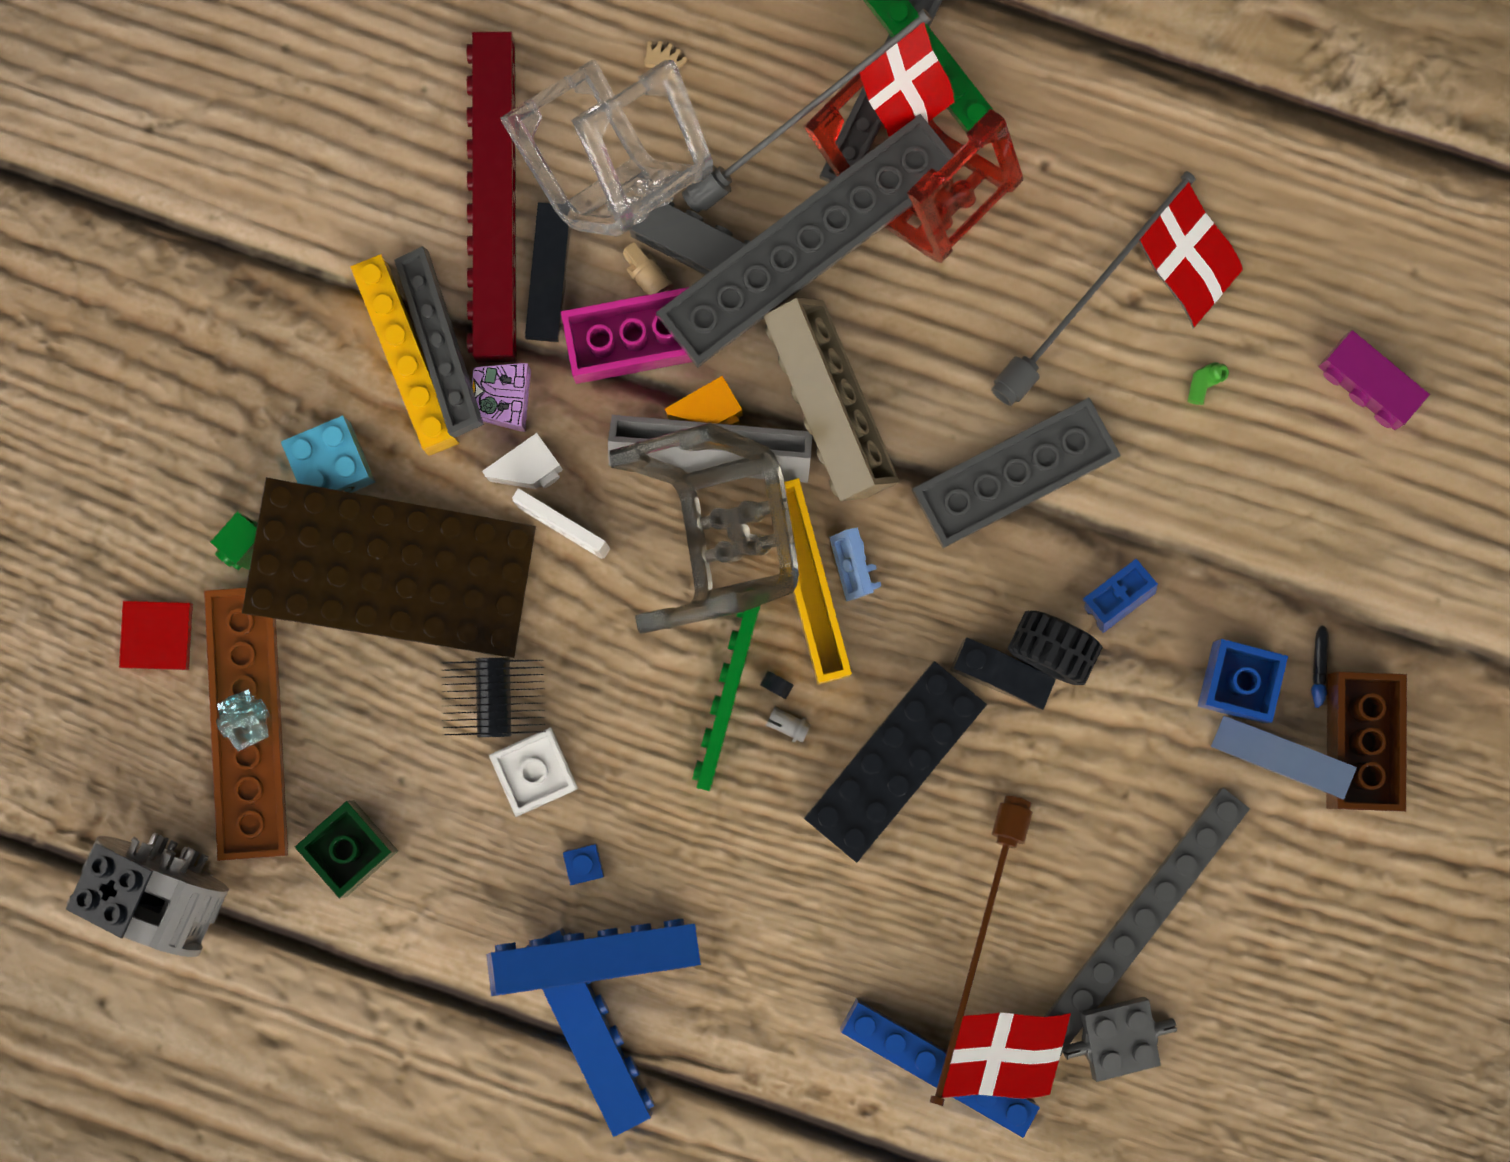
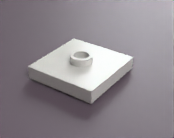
[489,727,578,817]

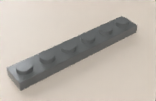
[394,246,484,438]

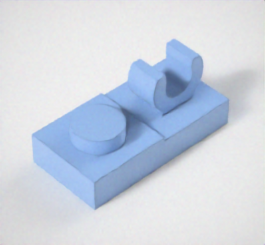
[829,527,881,601]

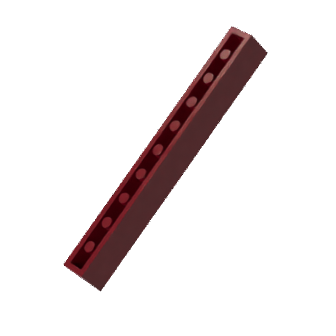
[466,31,517,363]

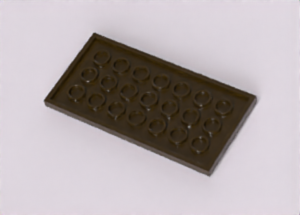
[242,477,536,658]

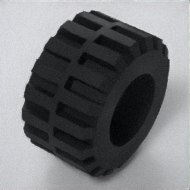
[1008,611,1103,685]

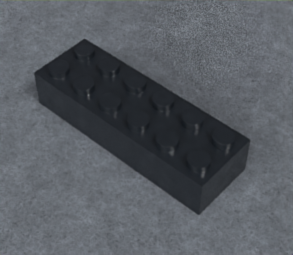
[803,661,987,863]

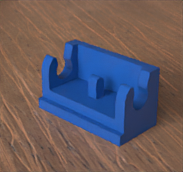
[1083,559,1158,633]

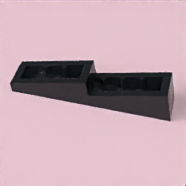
[525,202,572,342]

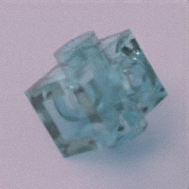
[216,689,269,751]

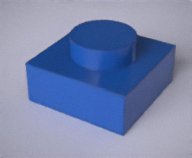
[563,844,604,886]

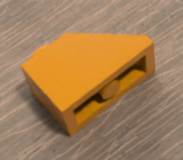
[665,376,743,425]

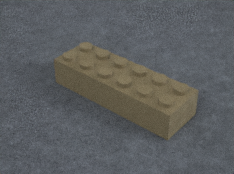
[763,298,900,501]

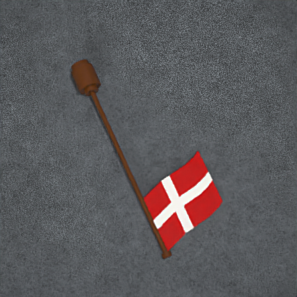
[930,796,1071,1106]

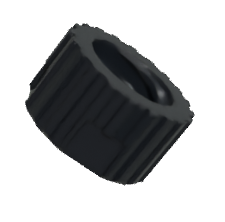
[760,671,794,699]

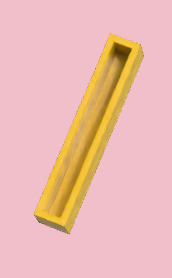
[350,254,460,456]
[766,478,852,685]

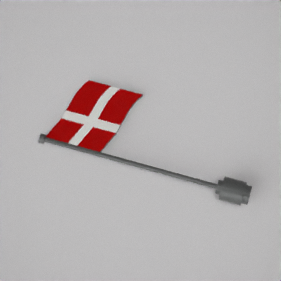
[682,8,954,213]
[991,171,1243,406]

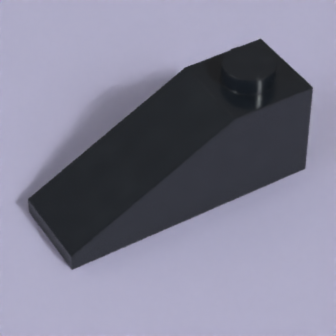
[950,637,1056,710]

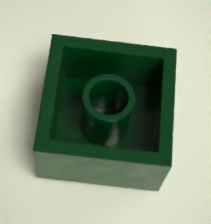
[295,801,398,899]

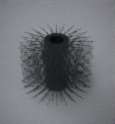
[441,657,546,737]

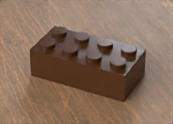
[1326,672,1407,812]

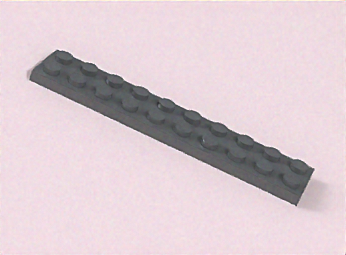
[656,114,962,368]

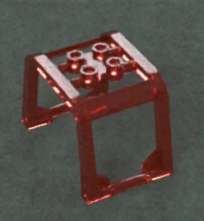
[803,73,1024,263]

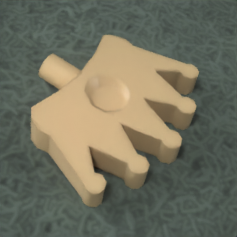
[644,41,687,78]

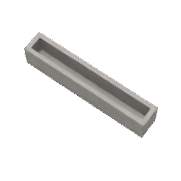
[608,415,812,483]

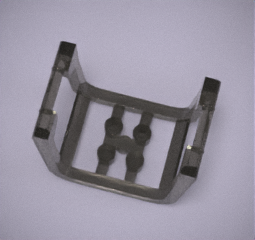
[609,422,799,634]

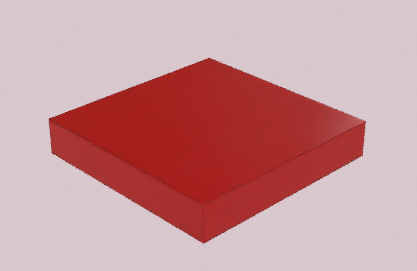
[119,601,193,670]

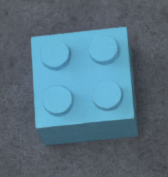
[281,415,375,493]

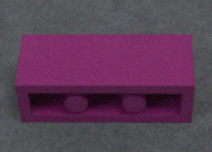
[1318,330,1430,430]

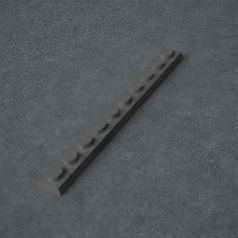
[1044,788,1250,1056]

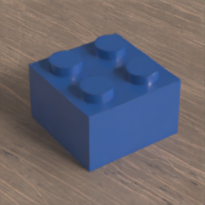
[1197,639,1288,724]

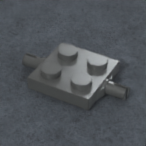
[1063,997,1177,1082]

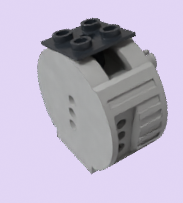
[66,833,229,957]

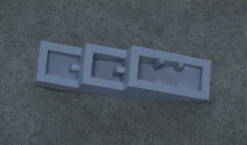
[1211,716,1357,799]

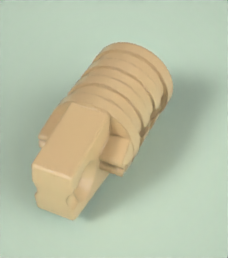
[623,242,674,295]

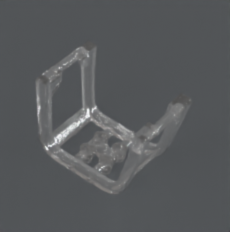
[501,60,713,237]

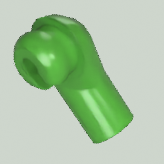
[1187,362,1229,405]

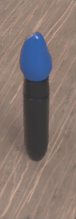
[1311,625,1329,708]

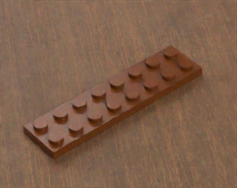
[204,588,288,861]

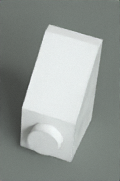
[482,433,563,489]

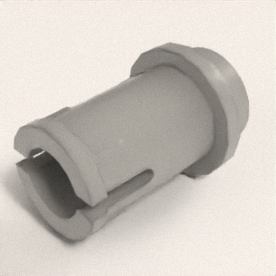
[766,706,811,743]

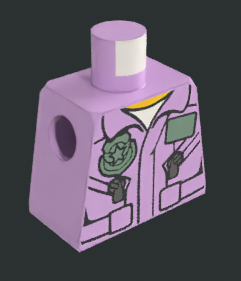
[471,363,531,432]

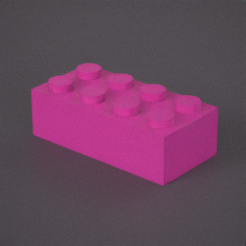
[561,287,693,384]

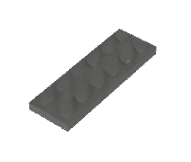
[912,398,1121,549]

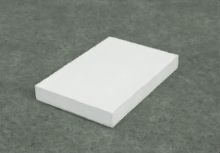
[512,488,610,559]

